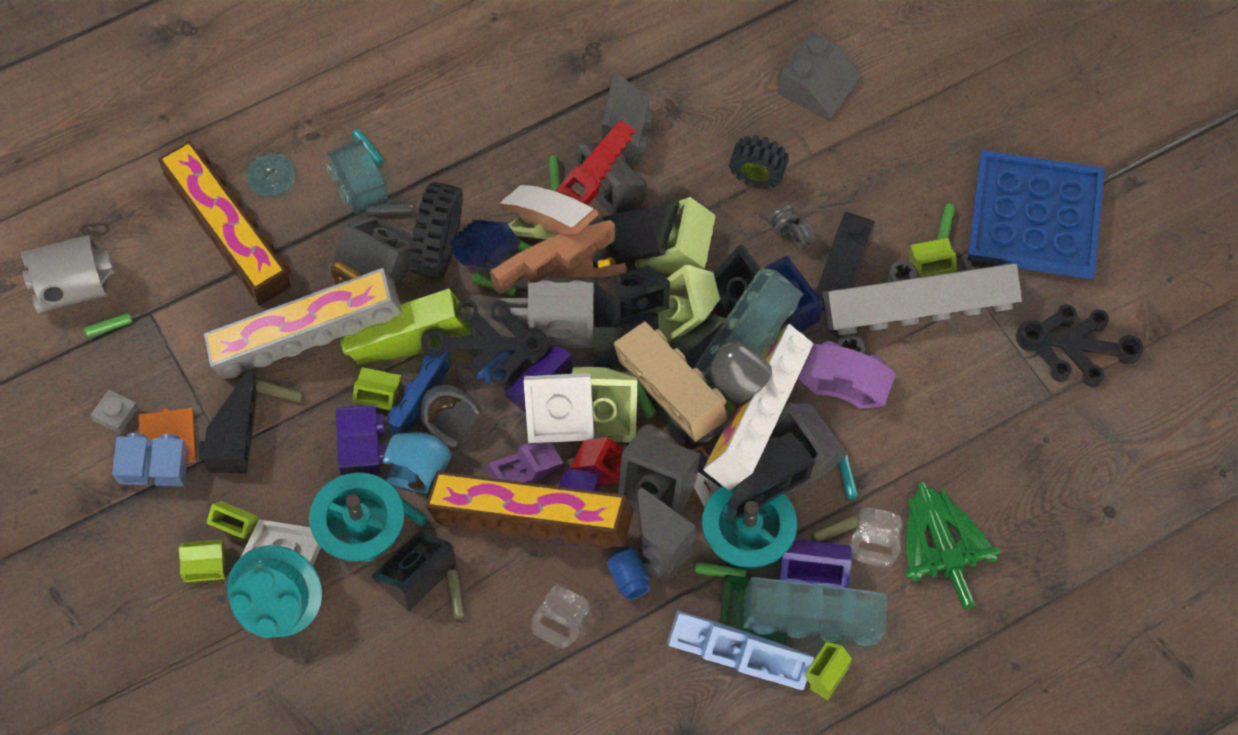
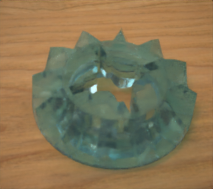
[245,151,295,196]

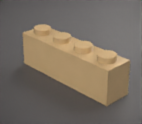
[614,322,728,442]

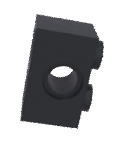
[594,265,670,326]

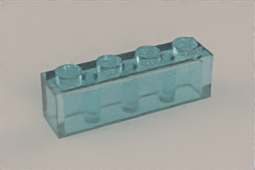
[692,268,803,389]
[743,577,887,646]

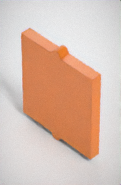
[139,408,196,462]

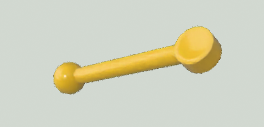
[597,257,616,268]

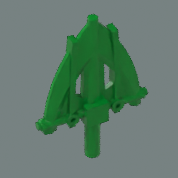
[903,482,1000,610]

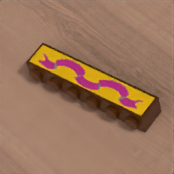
[158,141,291,306]
[426,471,634,548]

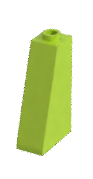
[340,289,475,365]

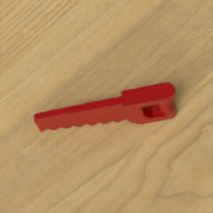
[555,121,637,205]

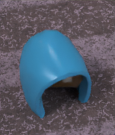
[383,432,452,494]

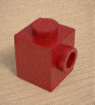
[570,437,624,485]

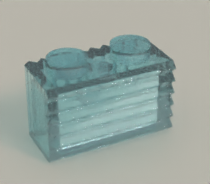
[325,139,388,213]

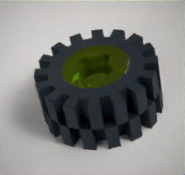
[729,135,789,189]

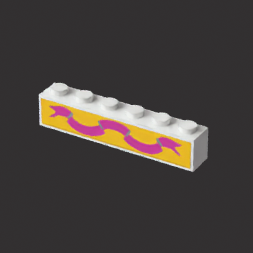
[704,324,813,491]

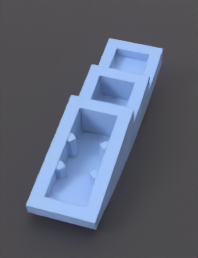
[667,610,814,690]

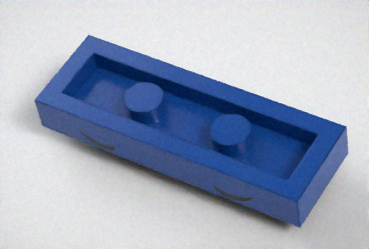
[387,346,451,437]

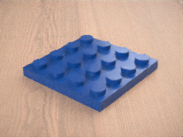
[967,150,1105,280]

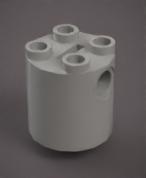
[21,234,115,313]

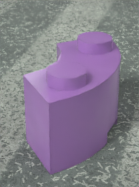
[797,341,896,409]

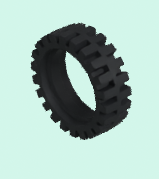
[409,181,463,279]

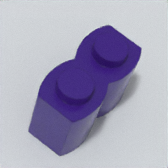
[336,405,386,476]

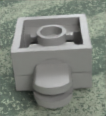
[497,280,594,348]

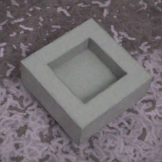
[91,389,138,434]

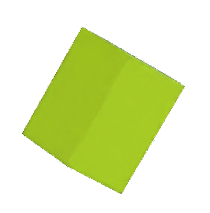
[908,238,957,277]
[352,367,403,411]
[206,501,259,541]
[178,539,226,582]
[804,641,852,700]

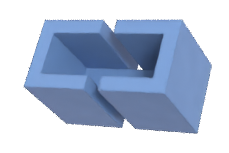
[112,433,189,487]

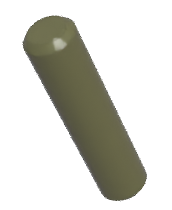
[256,381,304,403]
[811,516,860,542]
[447,569,465,619]

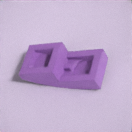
[486,442,564,483]

